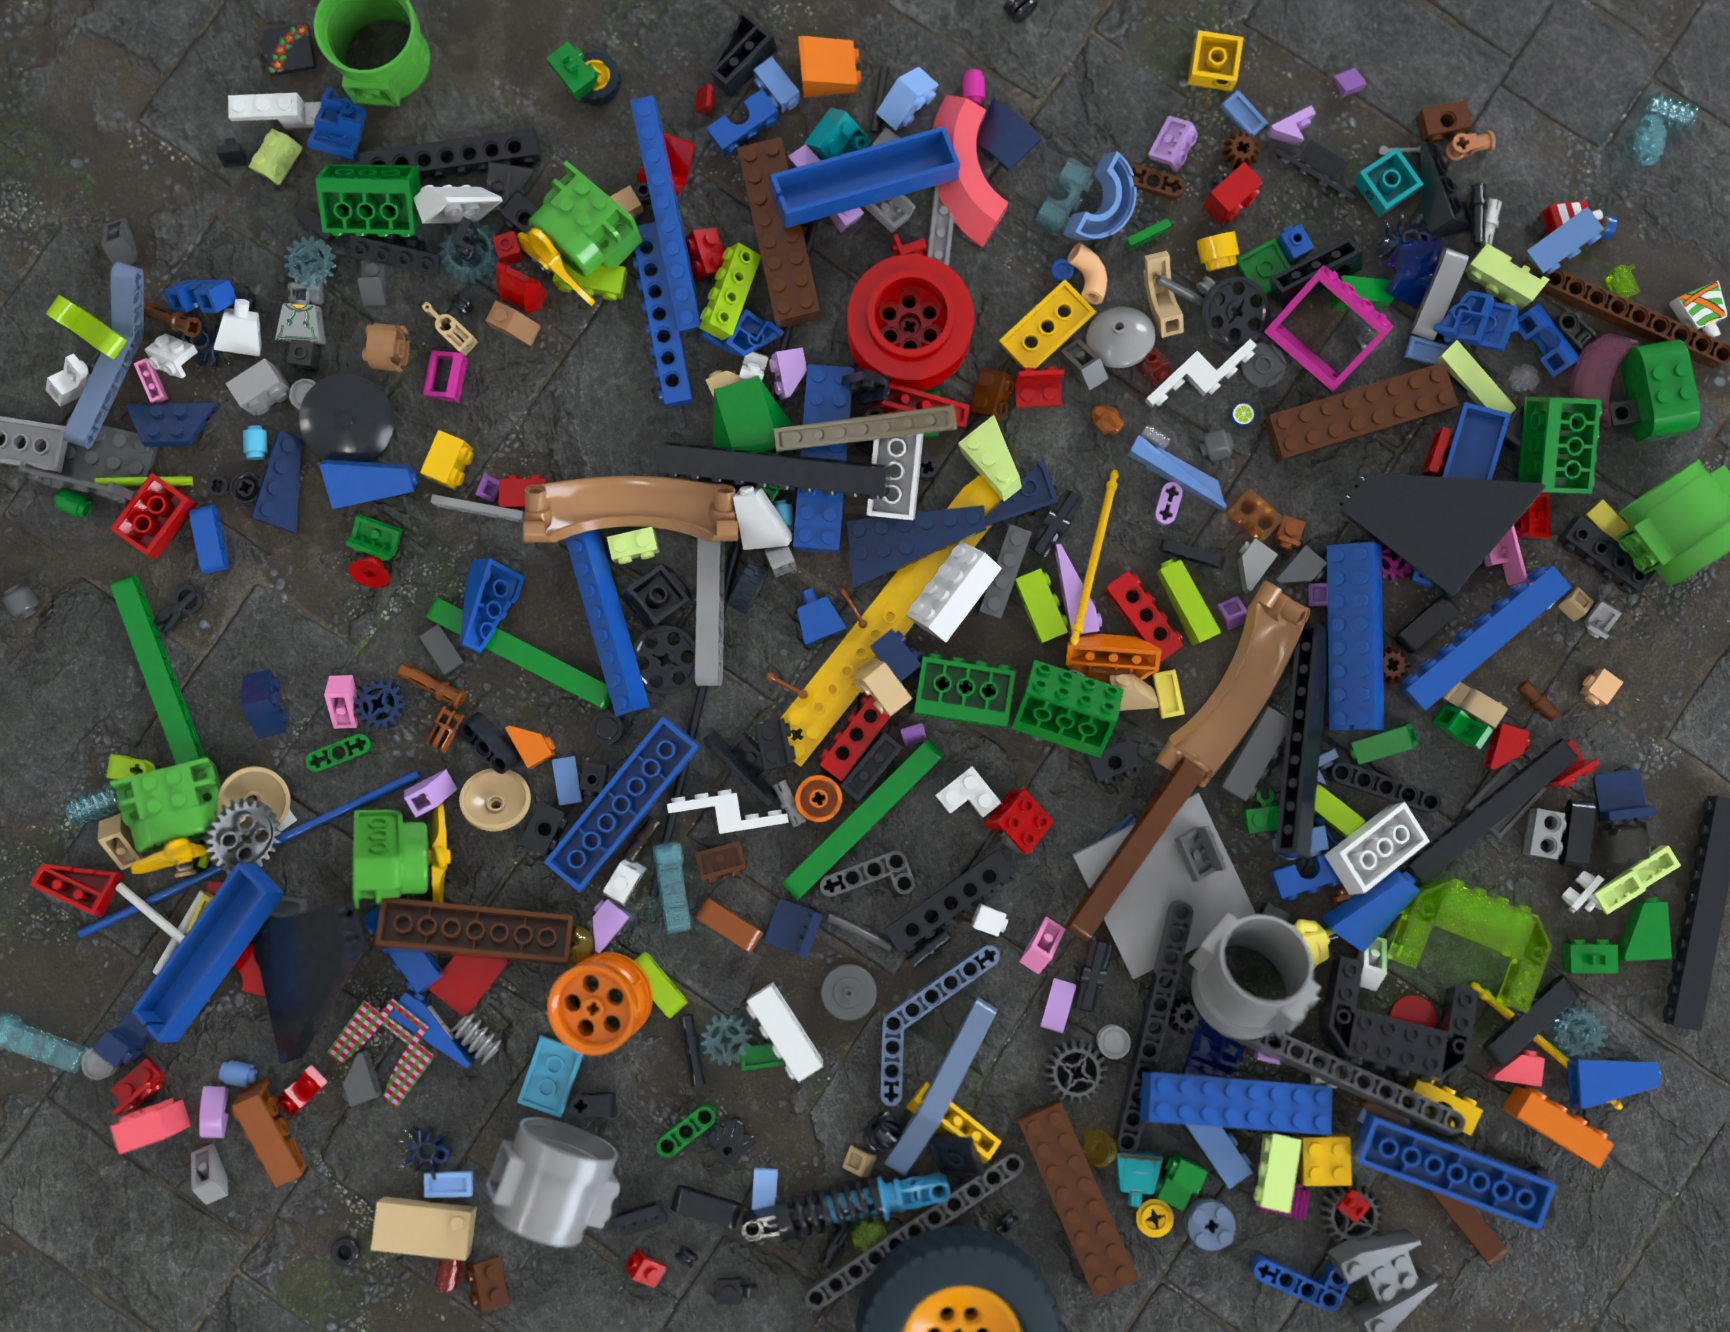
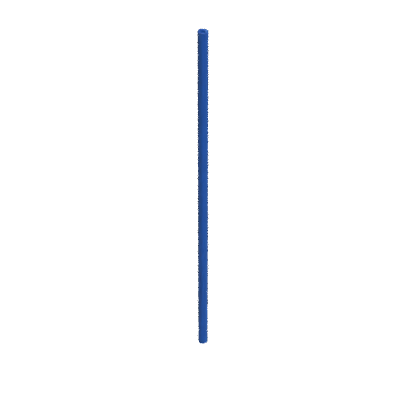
[77,770,421,938]

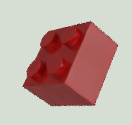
[1203,162,1263,226]

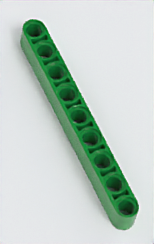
[111,574,206,765]
[425,597,611,711]
[781,739,944,901]

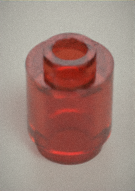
[434,1258,462,1293]

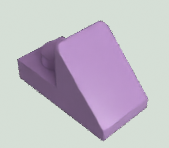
[1267,105,1316,147]

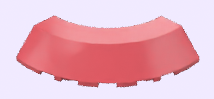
[932,95,1009,248]

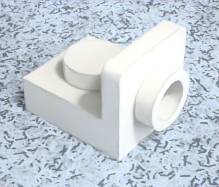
[739,352,768,380]

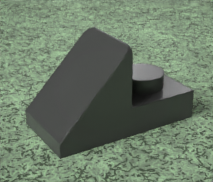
[358,260,387,307]

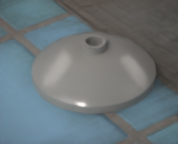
[1086,307,1155,368]

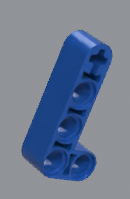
[1249,1255,1349,1311]

